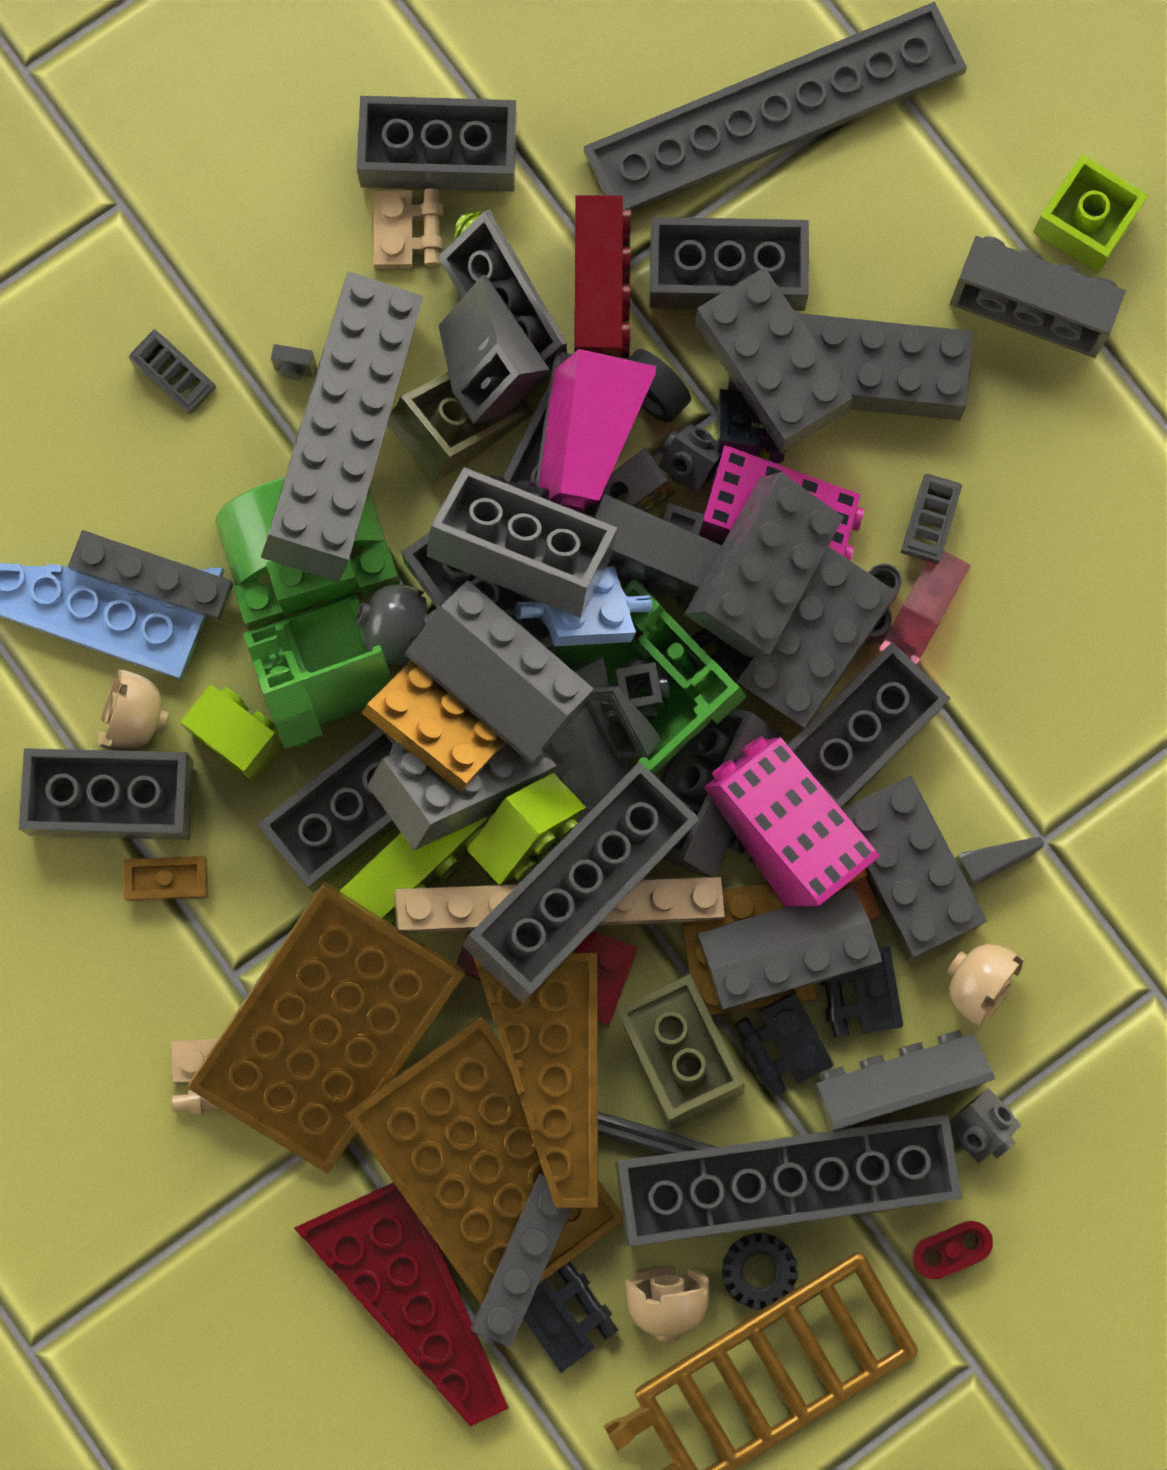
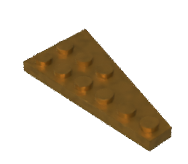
[473,953,598,1208]

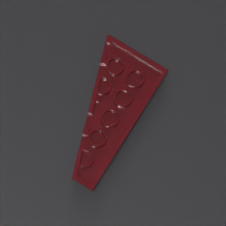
[294,1183,510,1426]

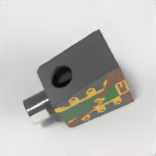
[602,448,676,512]

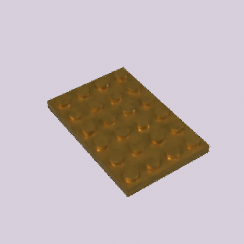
[187,882,465,1174]
[345,1016,623,1304]

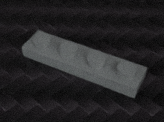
[68,530,234,621]
[471,1173,571,1348]

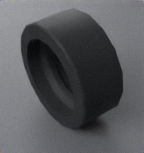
[627,349,691,423]

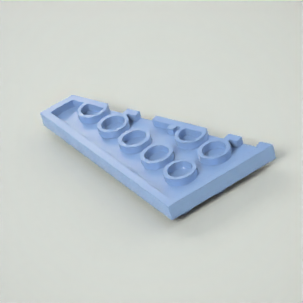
[0,563,225,681]

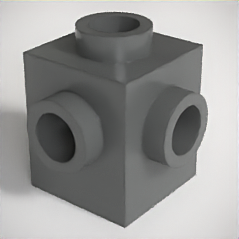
[658,423,722,493]
[611,660,672,720]
[950,1087,1021,1164]

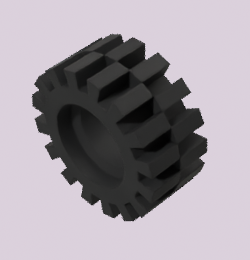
[721,1233,798,1310]

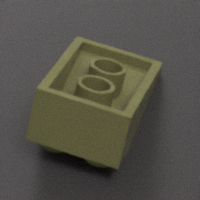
[387,372,534,482]
[616,974,745,1129]

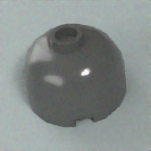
[355,584,426,667]

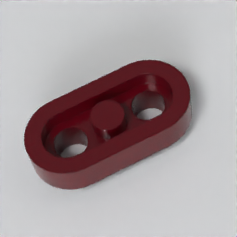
[911,1221,993,1279]

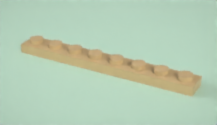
[394,877,725,933]

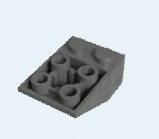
[438,275,549,424]

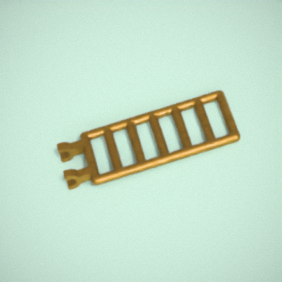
[603,1252,918,1470]

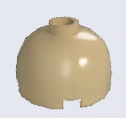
[98,669,168,751]
[947,943,1025,1028]
[625,1266,709,1341]

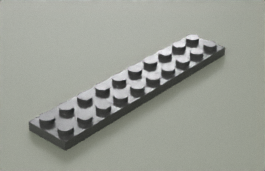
[584,1,967,212]

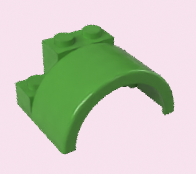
[215,477,400,630]
[554,578,747,774]
[243,594,392,749]

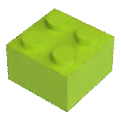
[1033,154,1148,274]
[180,684,284,784]
[467,772,586,885]

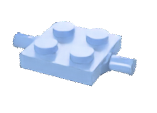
[515,566,652,646]

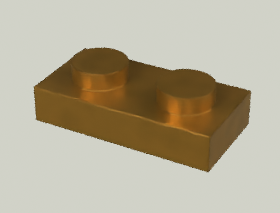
[124,856,208,901]

